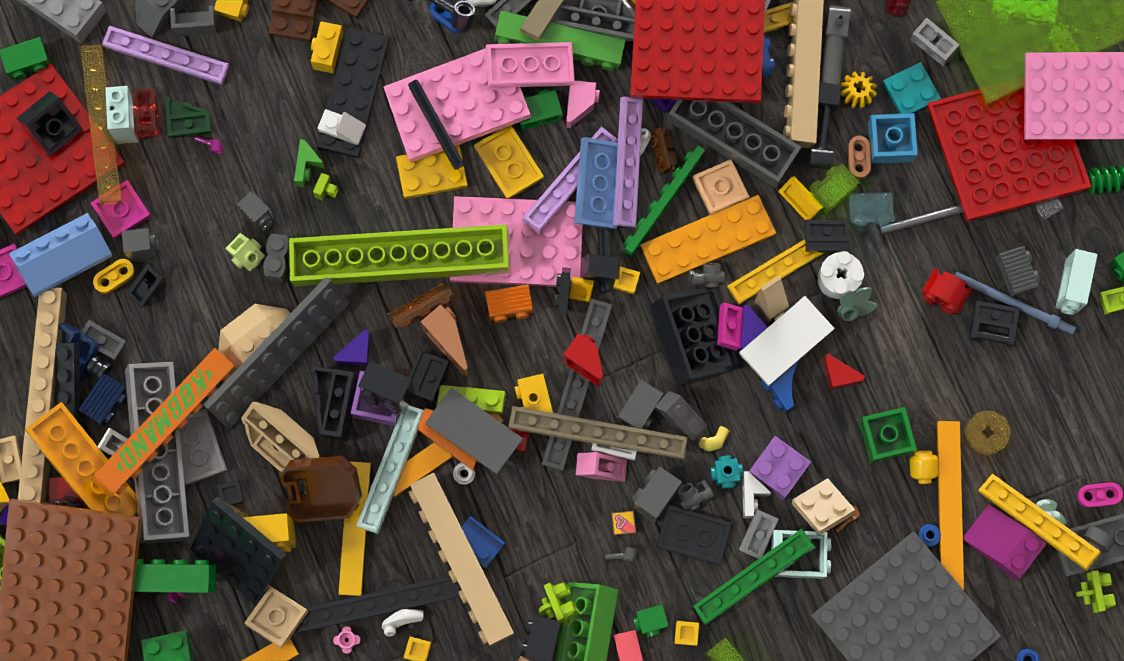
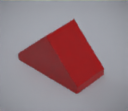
[823,354,865,391]

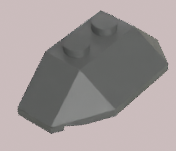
[135,0,190,39]
[552,0,635,42]

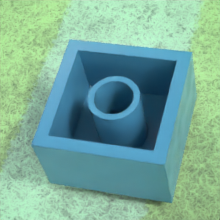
[868,113,918,164]

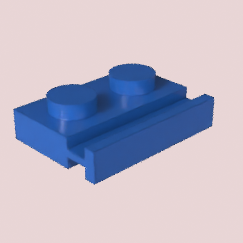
[461,516,505,569]

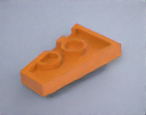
[418,408,477,471]

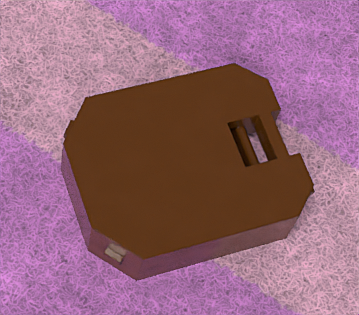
[279,456,362,523]

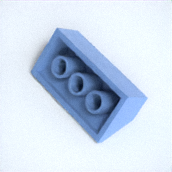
[9,213,112,297]

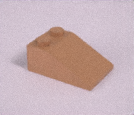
[421,305,469,378]

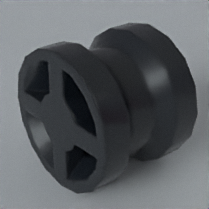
[85,355,113,381]

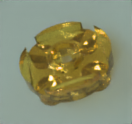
[965,411,1010,455]

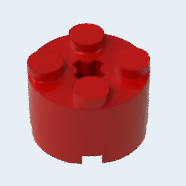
[921,269,973,316]

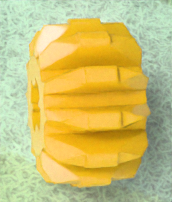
[840,72,876,108]

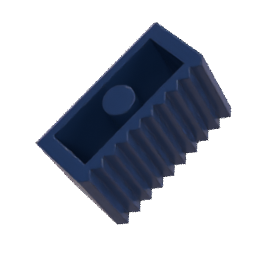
[79,374,127,427]

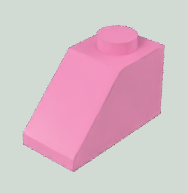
[566,81,600,128]
[576,452,627,482]

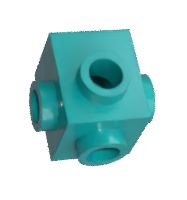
[710,456,743,489]

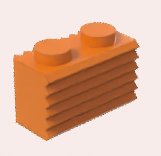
[485,285,533,323]

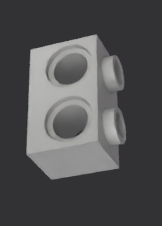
[911,18,960,67]

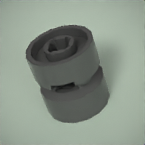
[1083,526,1115,568]

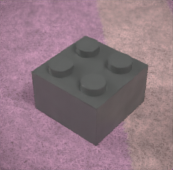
[632,467,682,523]

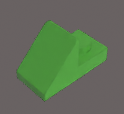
[294,139,325,187]

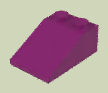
[963,504,1047,581]

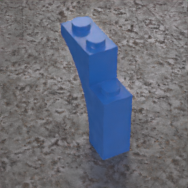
[760,359,800,414]

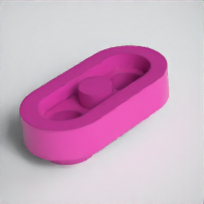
[1077,482,1123,508]

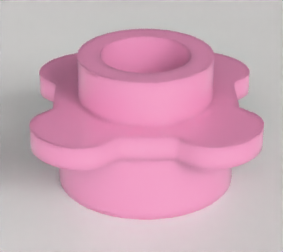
[333,626,360,654]

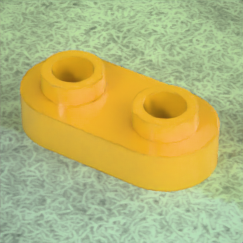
[93,259,135,294]

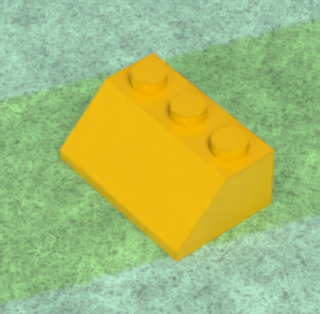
[243,513,296,553]

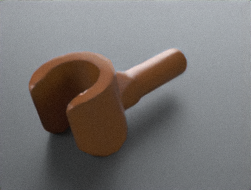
[834,505,860,533]

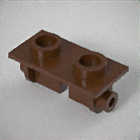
[650,127,678,175]

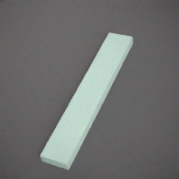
[356,406,424,534]

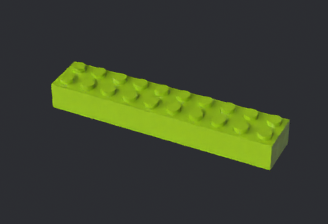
[289,224,511,287]

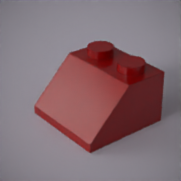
[563,333,603,387]

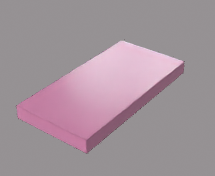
[486,42,575,88]

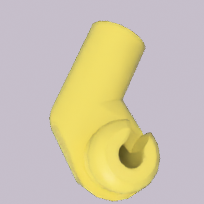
[699,426,730,452]

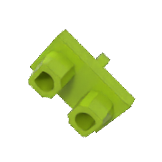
[1076,571,1116,613]
[539,582,579,626]

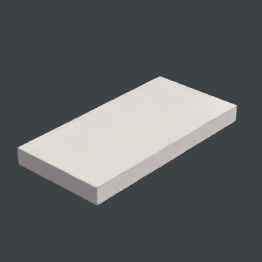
[739,296,834,386]

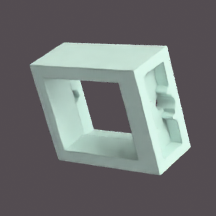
[105,86,139,144]
[1056,249,1097,315]
[771,530,831,579]

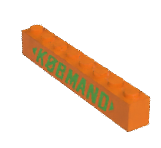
[91,348,234,497]

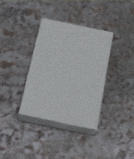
[180,409,228,486]

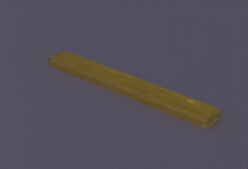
[80,44,122,205]

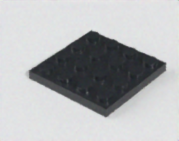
[190,496,287,606]

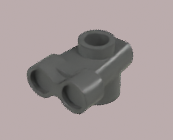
[688,263,725,287]
[677,479,714,511]

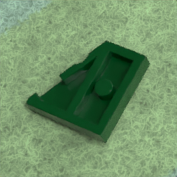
[164,96,212,138]

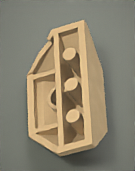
[218,304,291,373]
[241,401,320,472]

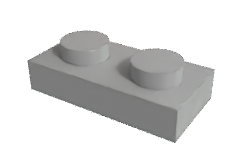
[739,509,779,559]

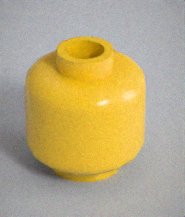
[909,451,939,484]

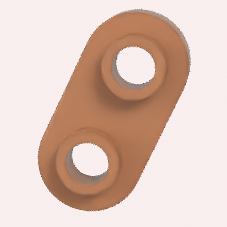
[848,136,871,179]

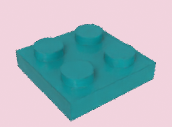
[882,62,941,114]

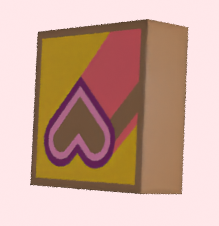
[611,511,636,536]

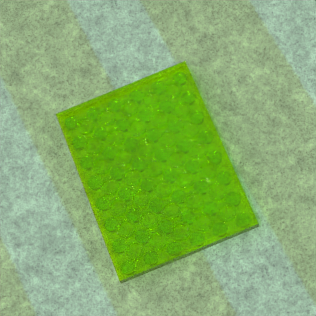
[934,0,1124,104]

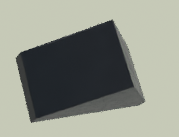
[580,254,620,281]

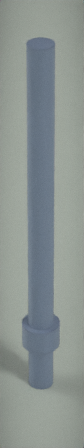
[954,271,1076,334]

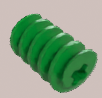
[1087,165,1124,195]

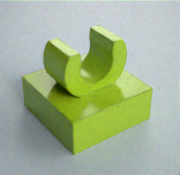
[313,173,338,201]

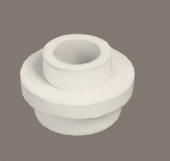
[453,463,475,485]

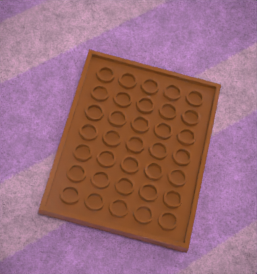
[0,499,142,661]

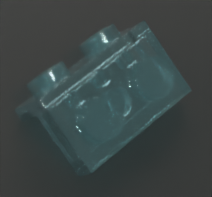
[849,192,895,226]

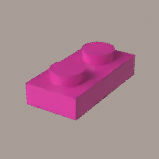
[717,302,743,350]

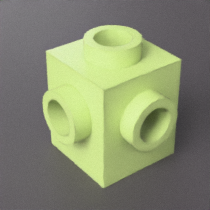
[225,233,265,271]

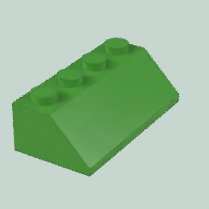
[555,582,618,661]

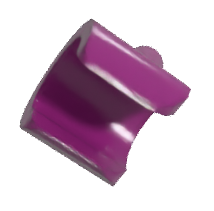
[195,136,223,154]
[168,592,186,605]

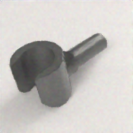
[605,547,637,561]

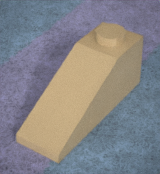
[754,275,789,323]

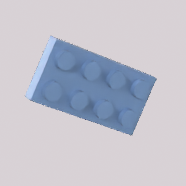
[574,137,618,229]

